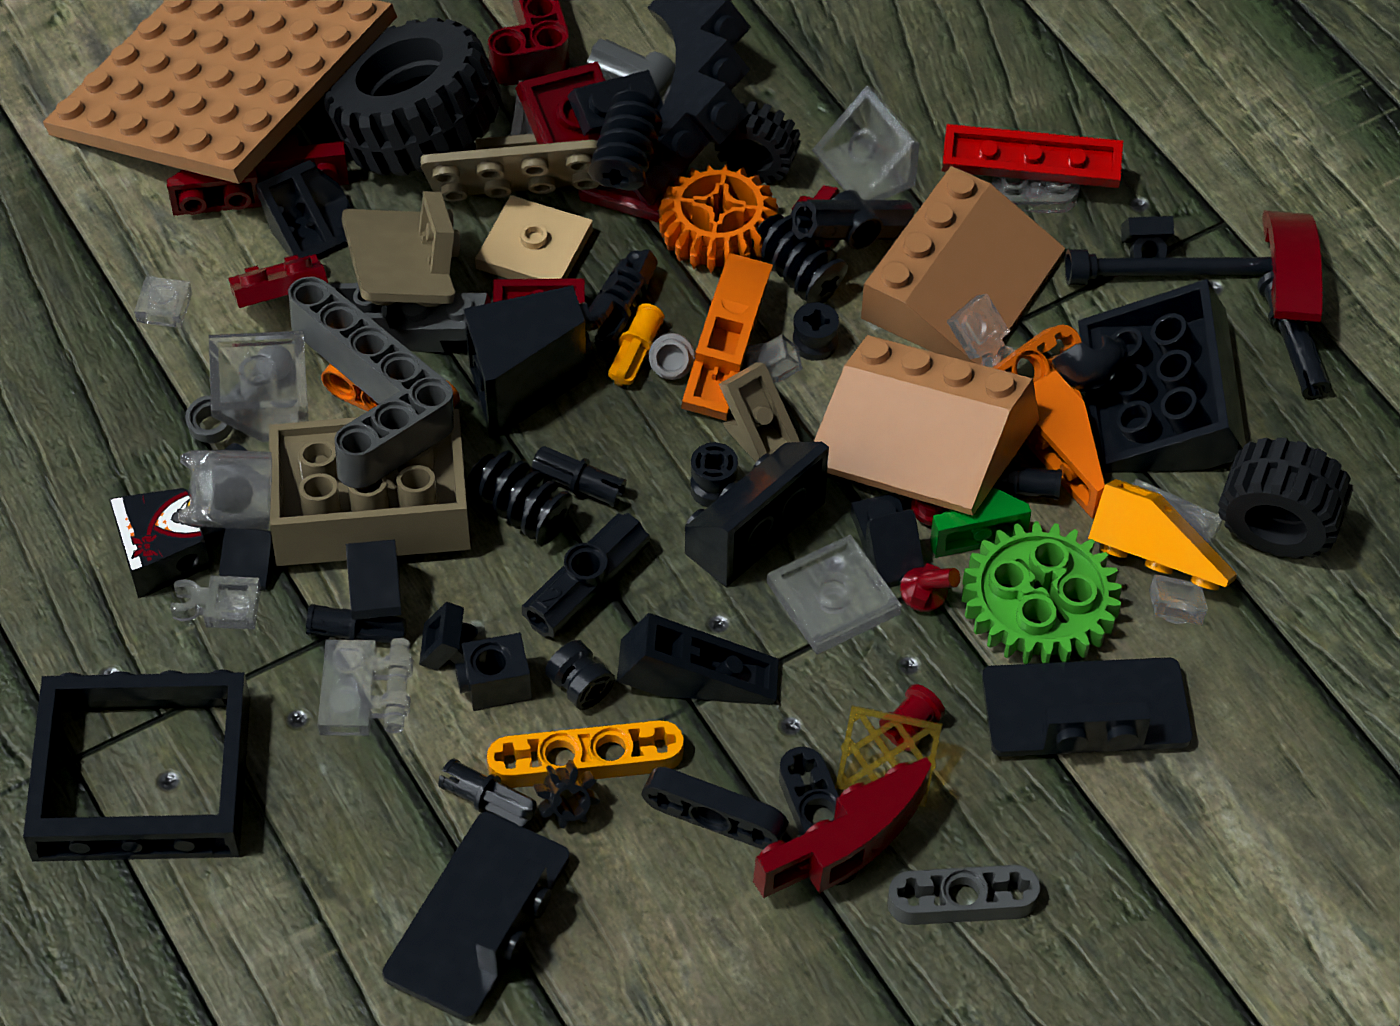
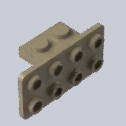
[421,134,599,201]
[342,191,460,307]

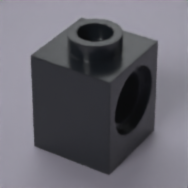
[455,632,532,711]

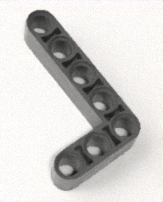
[288,277,454,488]

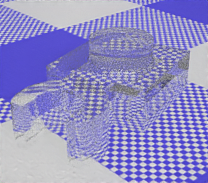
[946,294,1021,368]
[170,576,261,629]

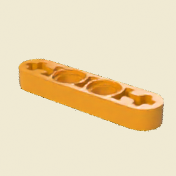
[487,720,684,788]

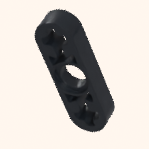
[779,747,859,885]
[641,767,789,849]

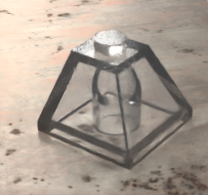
[209,331,308,442]

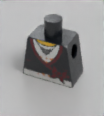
[109,488,230,598]

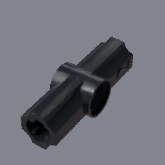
[791,190,915,250]
[522,513,650,638]

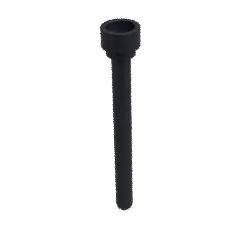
[1065,249,1273,285]

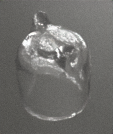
[178,450,272,530]

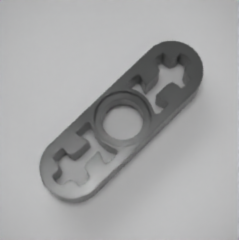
[887,865,1040,925]

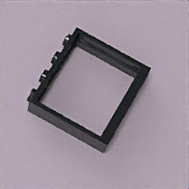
[23,669,250,862]

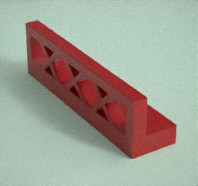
[942,124,1123,188]

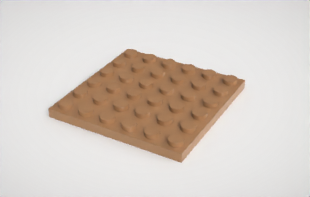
[43,0,397,184]

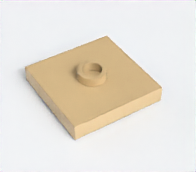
[475,195,593,279]

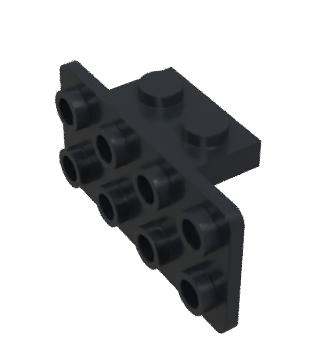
[982,657,1192,757]
[382,812,569,1021]

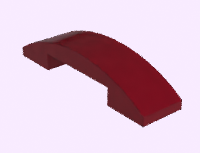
[1262,210,1322,322]

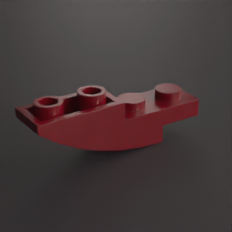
[167,133,349,216]
[753,757,932,898]

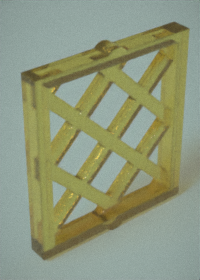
[835,705,942,807]

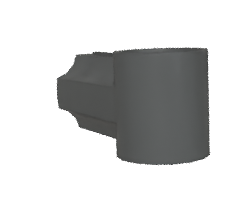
[587,38,675,98]

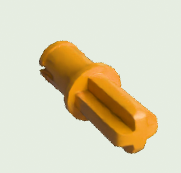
[608,303,665,387]

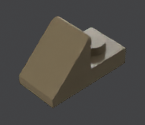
[719,362,800,462]

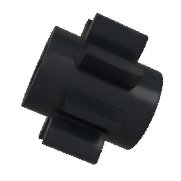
[533,760,600,828]

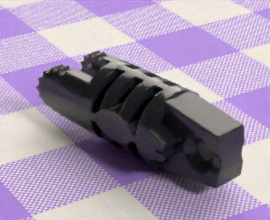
[586,249,658,353]

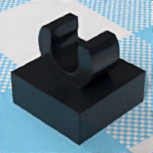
[1121,216,1174,258]
[419,601,478,671]

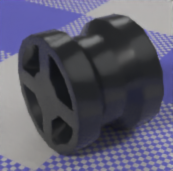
[792,302,839,361]

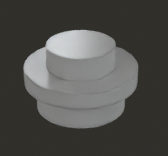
[649,333,695,380]

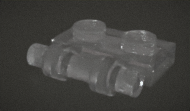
[318,638,414,736]

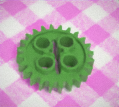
[961,521,1122,664]

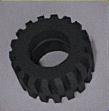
[1218,437,1353,559]

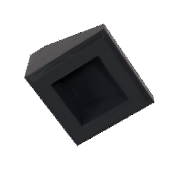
[218,526,275,591]

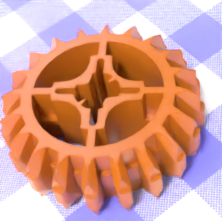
[659,163,778,273]

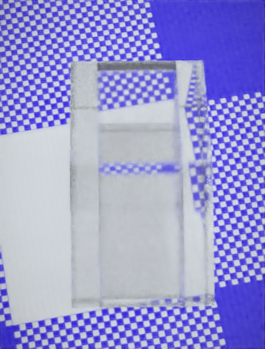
[746,334,802,383]

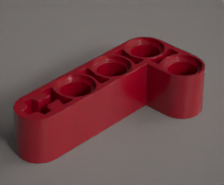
[488,0,569,86]

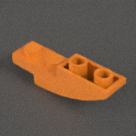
[681,253,773,421]

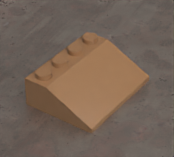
[861,166,1066,366]
[814,335,1040,516]

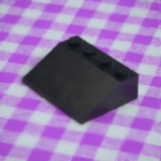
[1078,279,1246,472]

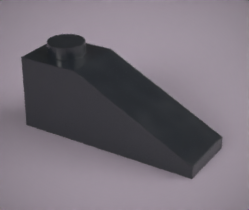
[617,613,779,705]

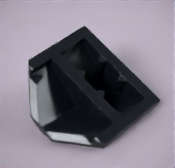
[255,160,352,258]

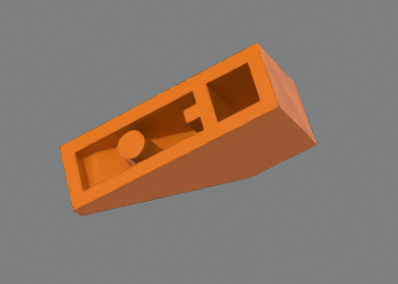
[1024,371,1105,519]

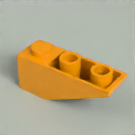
[1088,479,1237,590]

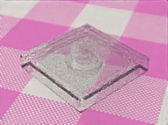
[767,534,902,655]

